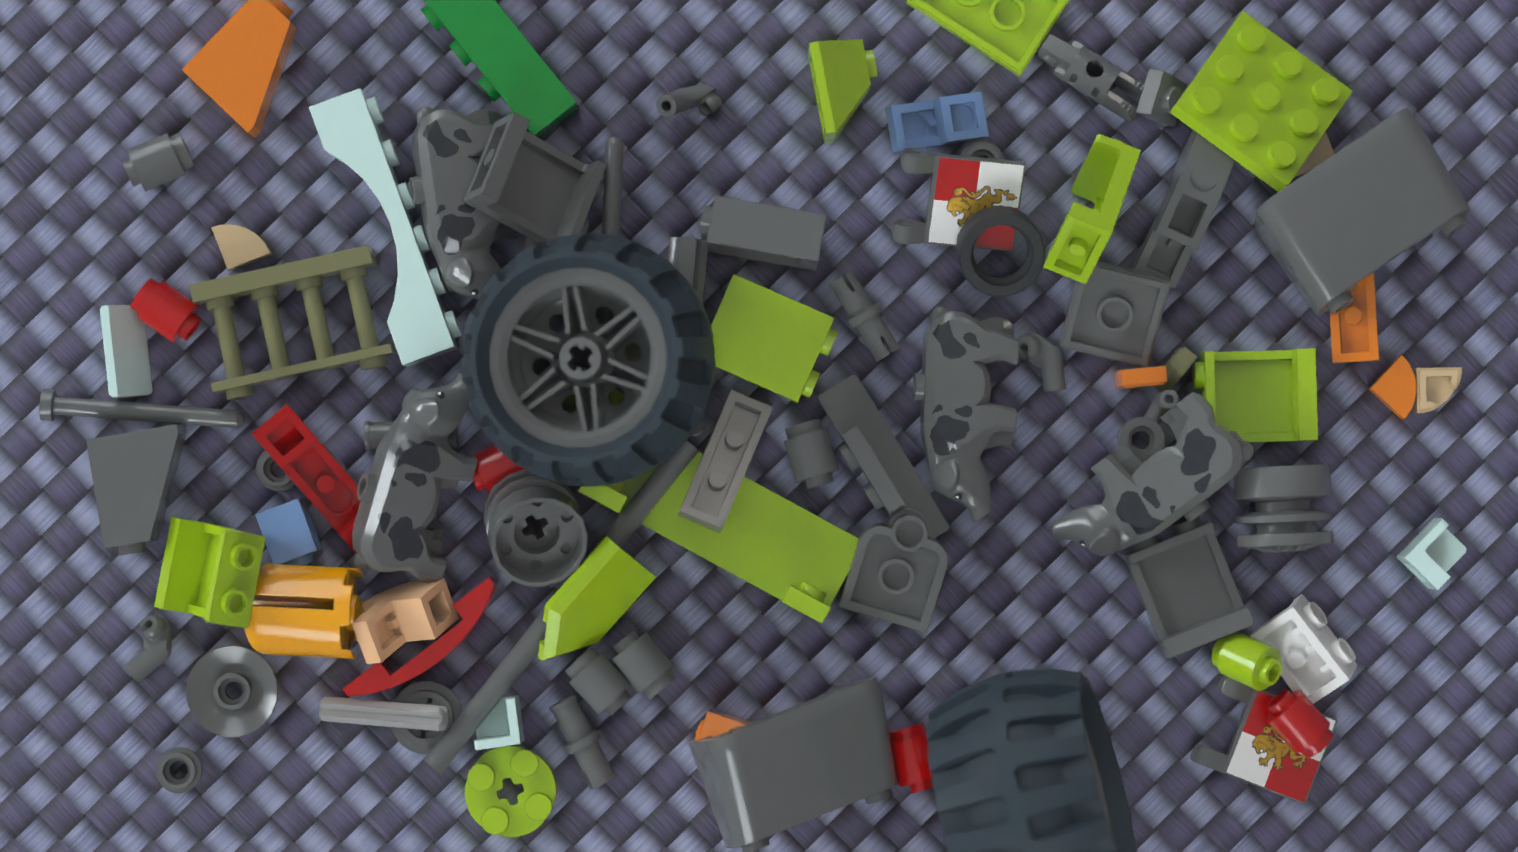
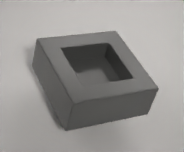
[1136,69,1188,127]

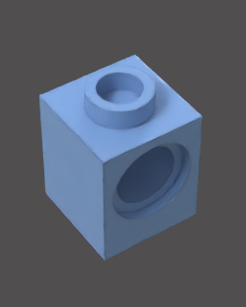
[255,498,323,566]

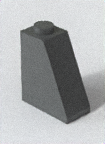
[86,424,186,556]

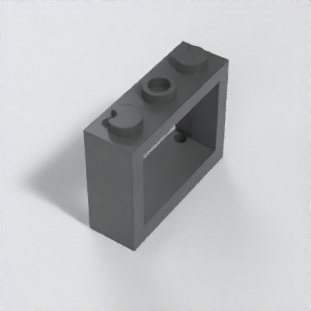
[699,195,826,272]

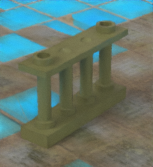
[189,245,397,400]

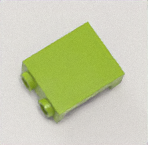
[1043,134,1141,284]
[711,274,839,403]
[1192,348,1318,443]
[154,517,266,628]

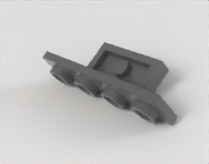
[818,375,949,538]

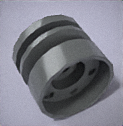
[1233,464,1334,552]
[483,469,588,587]

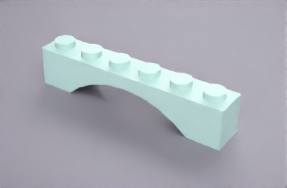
[309,88,462,367]

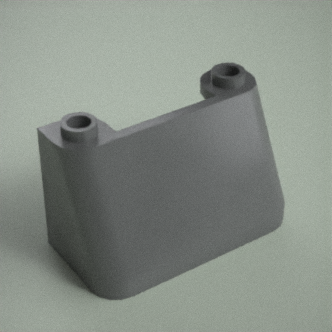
[1254,108,1471,317]
[689,677,898,852]

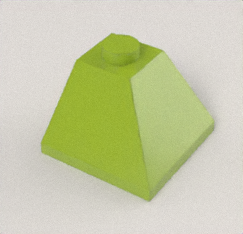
[808,39,878,144]

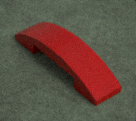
[252,404,361,553]
[343,576,498,696]

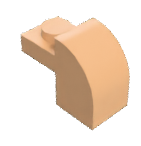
[352,578,459,664]

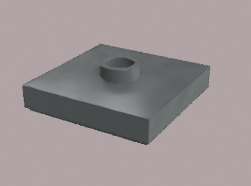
[1059,261,1171,368]

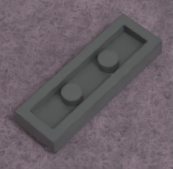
[678,390,773,533]

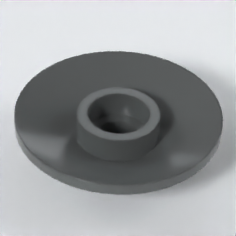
[186,645,278,737]

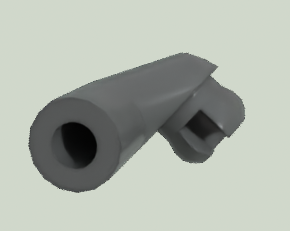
[656,83,722,117]
[1018,332,1066,392]
[125,614,172,682]

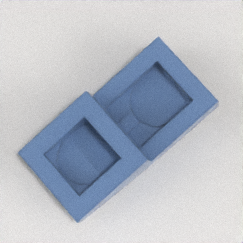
[885,91,989,153]

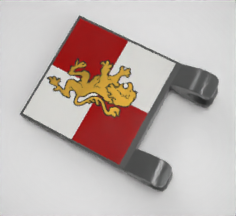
[891,148,1026,252]
[1190,676,1338,805]

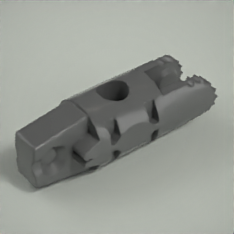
[1037,34,1145,123]

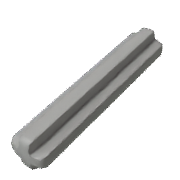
[319,697,449,731]

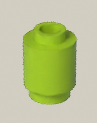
[1211,632,1283,691]

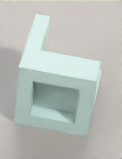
[1396,518,1467,590]
[474,695,525,750]

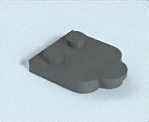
[839,508,948,633]

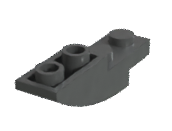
[1132,130,1235,289]

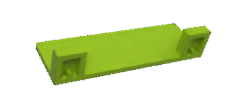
[579,452,859,623]

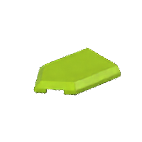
[538,536,656,661]

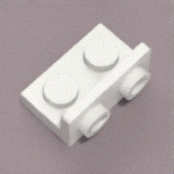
[1250,594,1357,704]

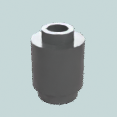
[122,132,195,191]
[784,419,840,489]
[611,630,677,700]
[565,647,631,715]

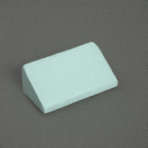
[100,305,153,399]

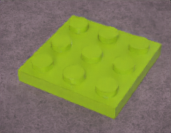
[1170,11,1353,192]

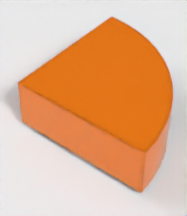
[1368,355,1416,420]
[1114,366,1167,390]

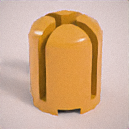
[244,564,365,659]

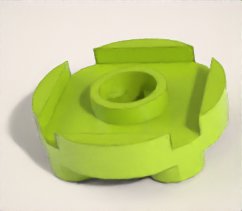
[465,745,557,837]

